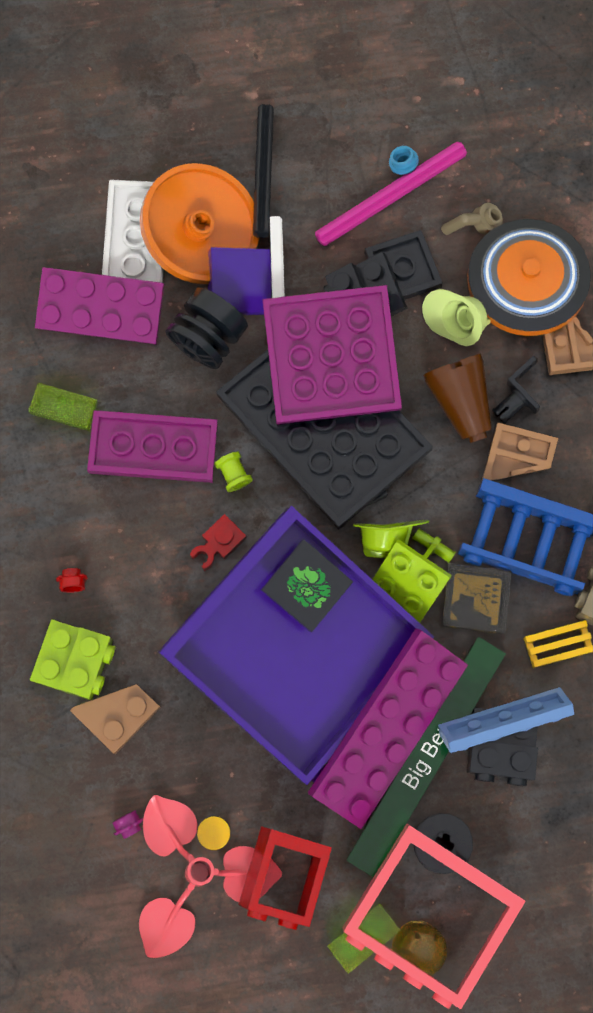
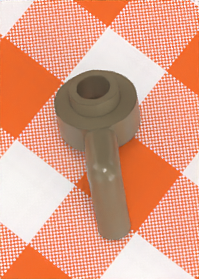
[441,203,503,235]

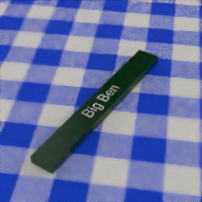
[346,637,506,877]

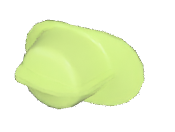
[422,289,491,346]

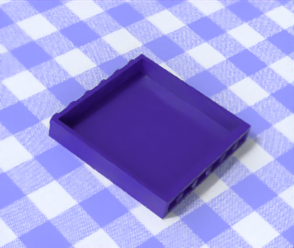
[158,506,434,785]

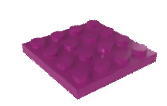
[262,285,402,424]

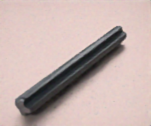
[253,104,274,238]

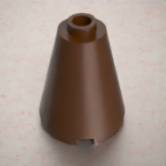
[423,353,491,443]

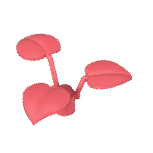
[139,795,282,958]

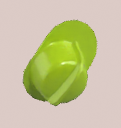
[353,520,430,558]

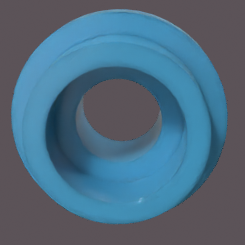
[389,146,419,175]

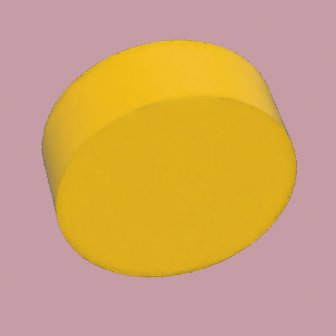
[197,816,230,850]

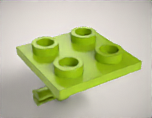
[372,528,456,623]

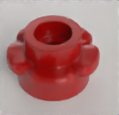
[56,568,88,593]

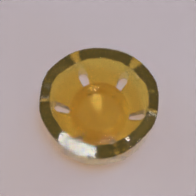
[392,920,447,975]

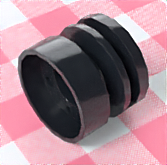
[165,287,248,369]

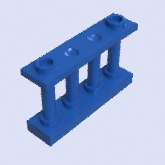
[457,478,593,596]

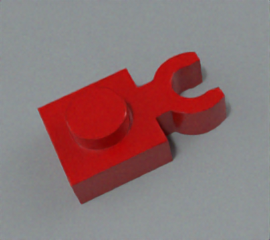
[190,514,247,571]

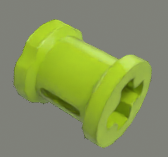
[214,451,253,492]

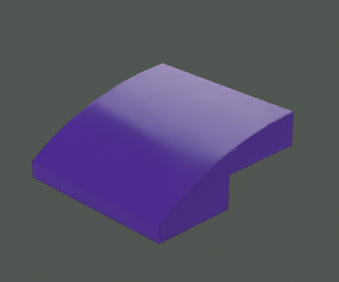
[208,247,272,315]

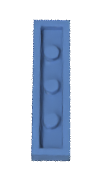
[438,687,574,753]

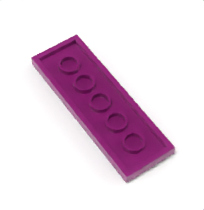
[308,628,468,829]

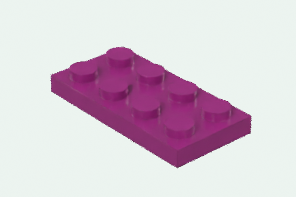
[35,267,165,345]
[87,410,218,483]

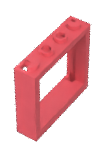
[342,824,526,1009]

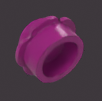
[112,810,143,839]

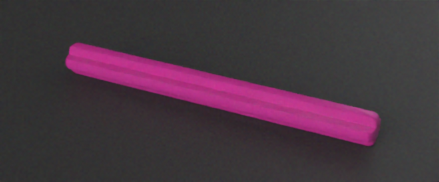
[315,142,467,246]

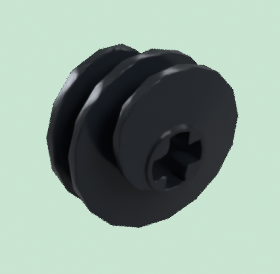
[413,813,473,874]

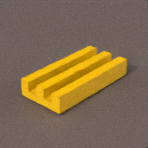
[524,620,593,668]

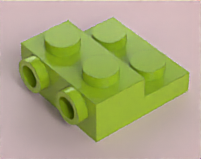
[30,619,116,701]

